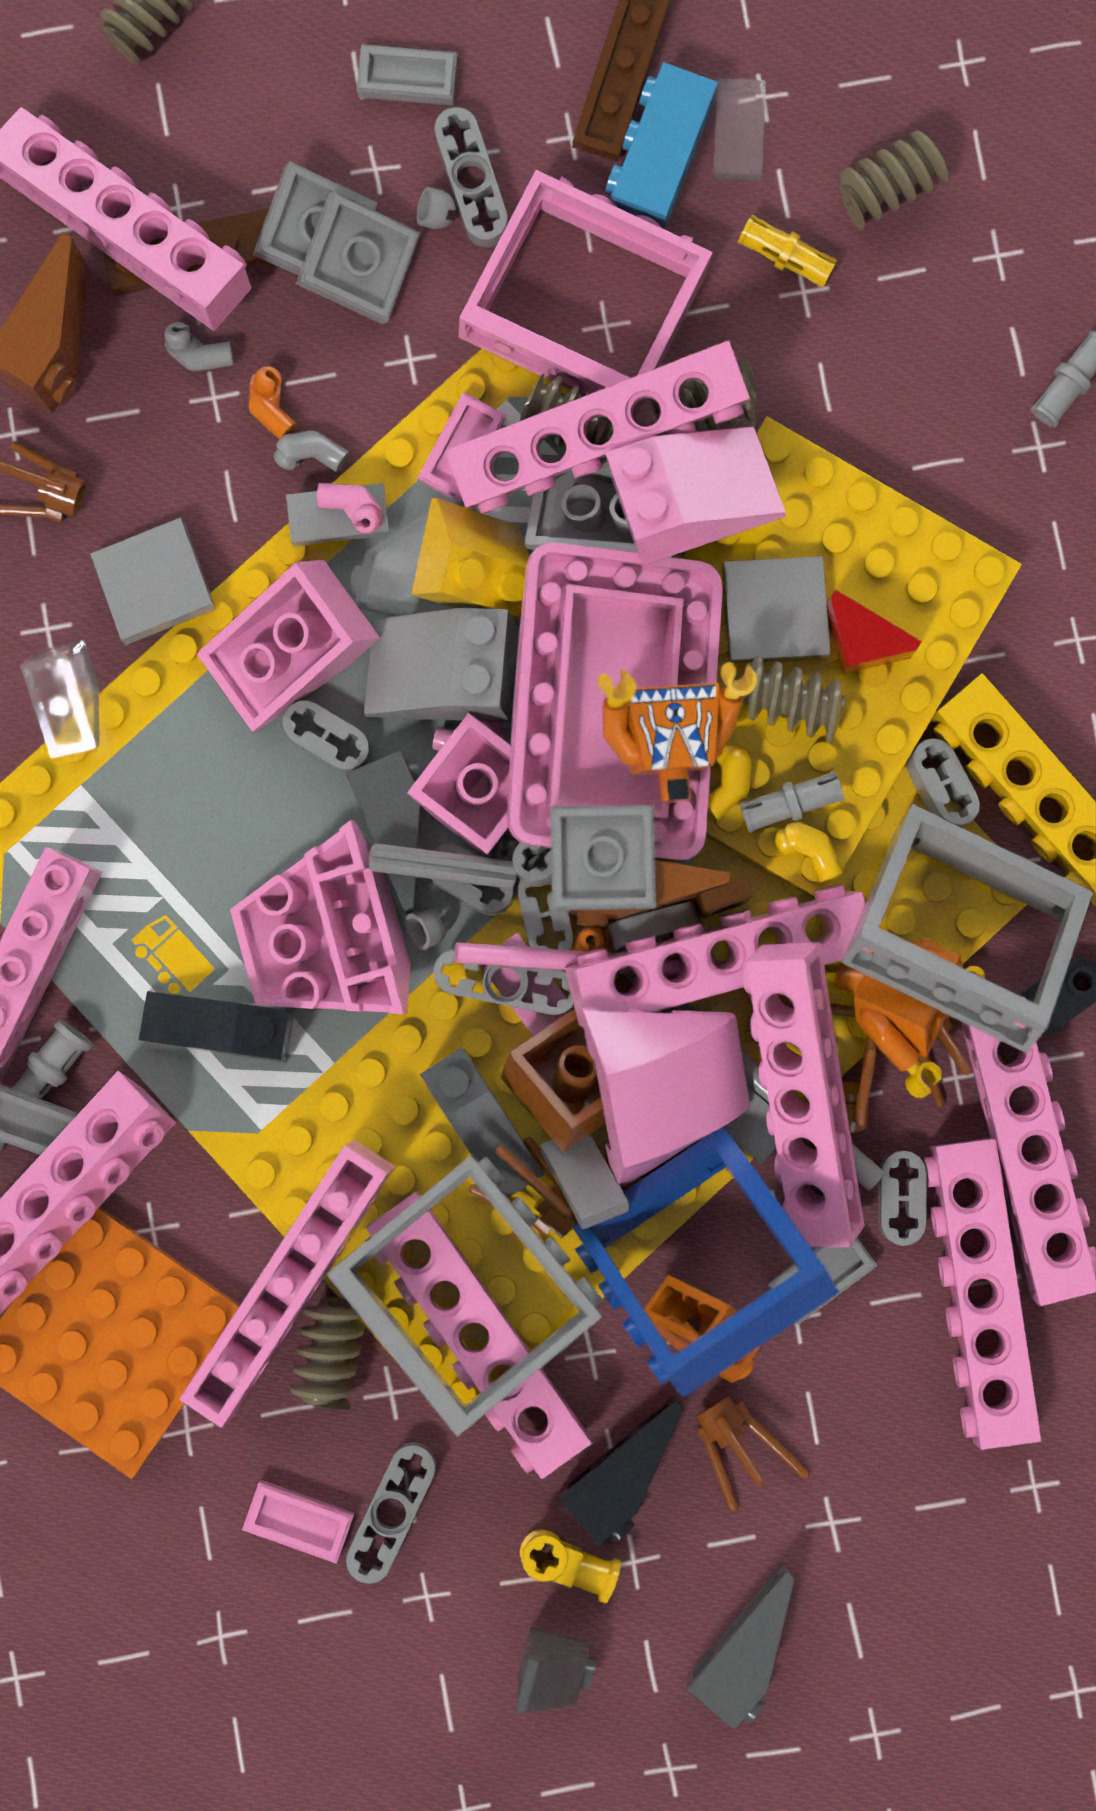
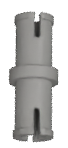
[1030,330,1096,428]
[739,770,845,833]

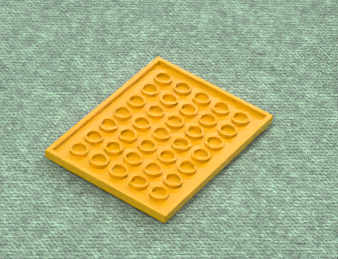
[683,416,1022,899]

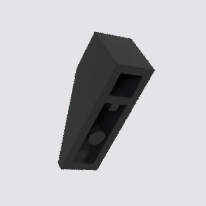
[139,991,294,1063]
[559,1395,683,1546]

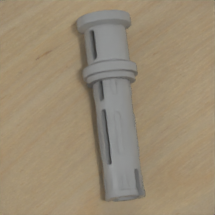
[0,1019,94,1151]

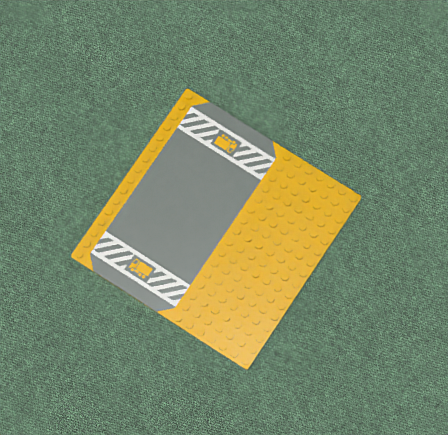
[0,349,1027,1405]

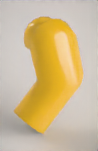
[707,744,752,820]
[775,821,843,883]

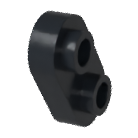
[1019,957,1096,1036]

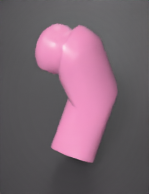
[317,483,383,534]

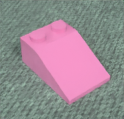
[605,427,786,566]
[197,560,380,732]

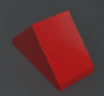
[827,589,922,675]

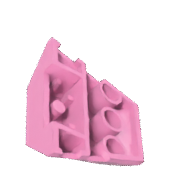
[230,820,411,1014]
[580,1007,750,1189]

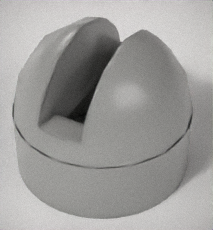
[417,187,456,229]
[405,907,448,950]

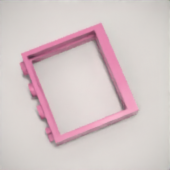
[458,170,713,419]

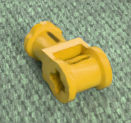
[519,1529,622,1604]

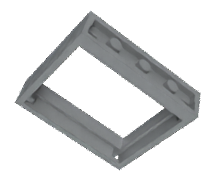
[841,804,1093,1053]
[327,1155,603,1437]

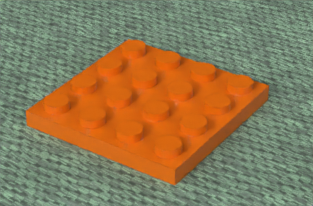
[0,1207,240,1479]

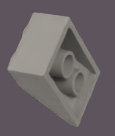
[524,454,684,559]
[364,608,519,722]

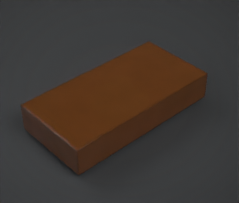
[694,877,754,919]

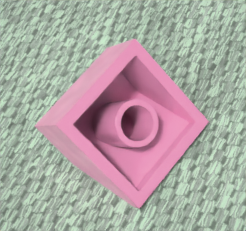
[407,713,511,856]

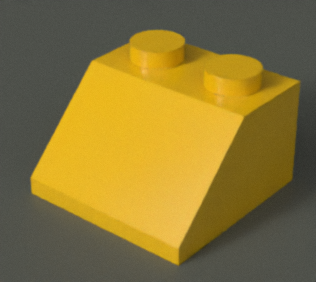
[411,498,530,619]

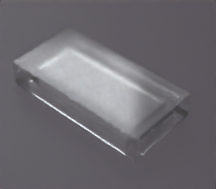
[713,78,766,180]

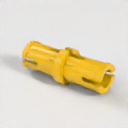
[737,214,837,288]

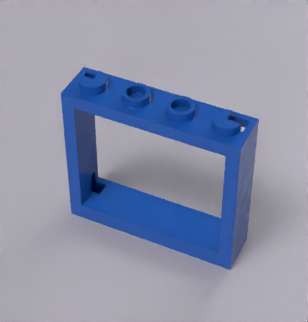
[572,1126,839,1398]

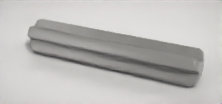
[369,843,517,889]

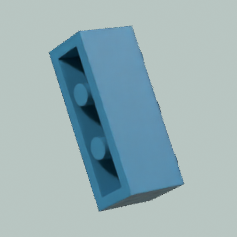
[605,62,718,230]

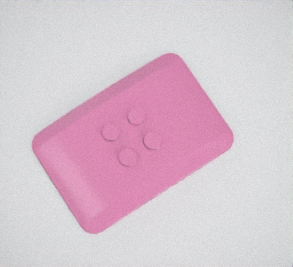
[507,542,723,861]

